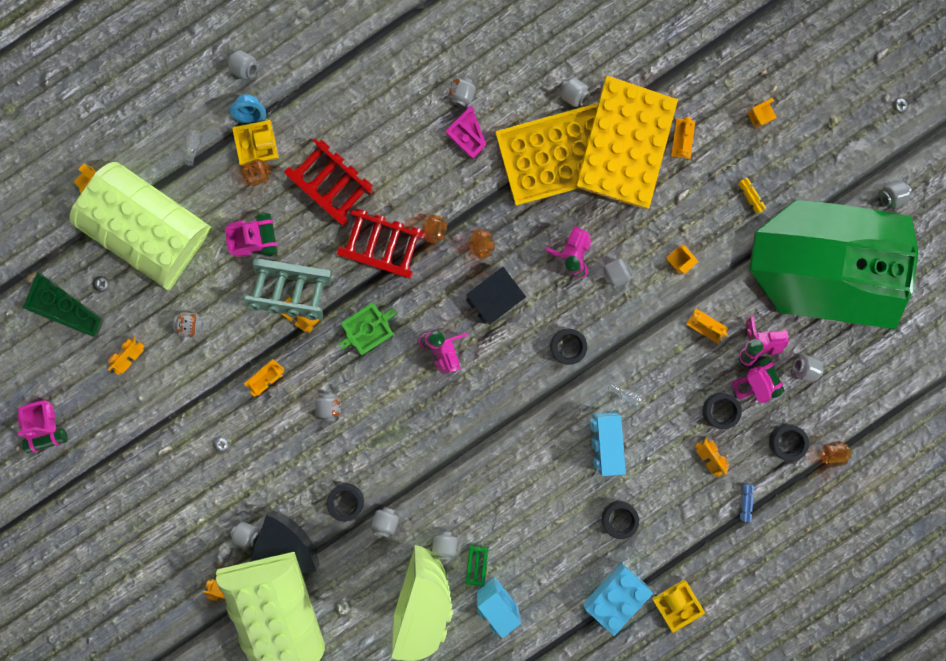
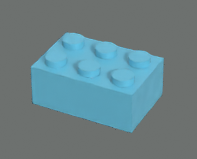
[590,412,626,476]
[583,562,653,636]
[476,577,521,638]

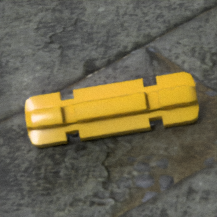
[738,178,766,214]

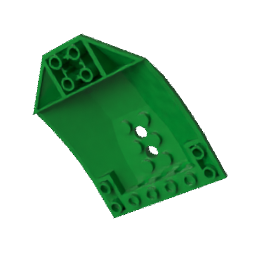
[749,200,919,329]

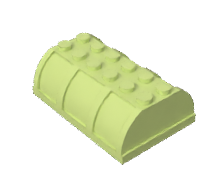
[70,162,213,290]
[391,545,453,661]
[216,552,325,661]

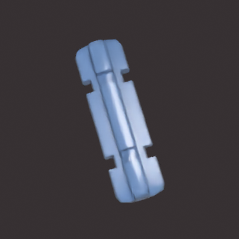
[740,484,754,522]

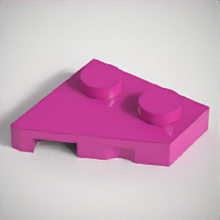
[445,106,486,160]

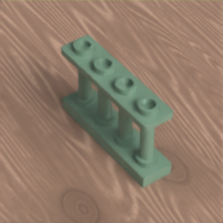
[243,258,332,320]

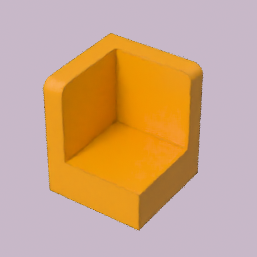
[747,98,776,129]
[74,164,96,193]
[666,244,699,275]

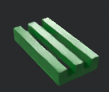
[466,545,488,586]

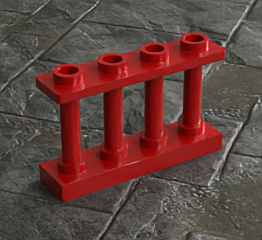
[284,139,374,226]
[337,208,425,279]

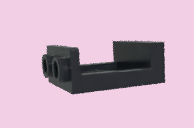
[466,267,526,325]

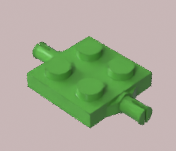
[338,302,397,355]

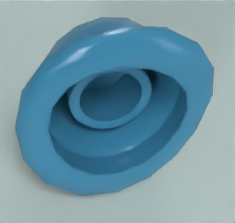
[229,94,267,125]

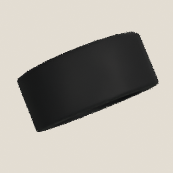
[550,329,587,365]
[703,393,742,430]
[769,424,809,462]
[326,483,364,522]
[602,501,639,539]

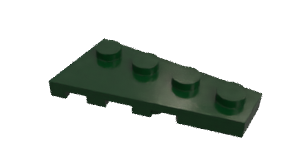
[23,272,104,337]

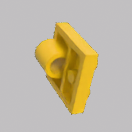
[232,120,279,166]
[652,579,706,633]

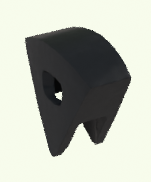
[250,510,320,574]

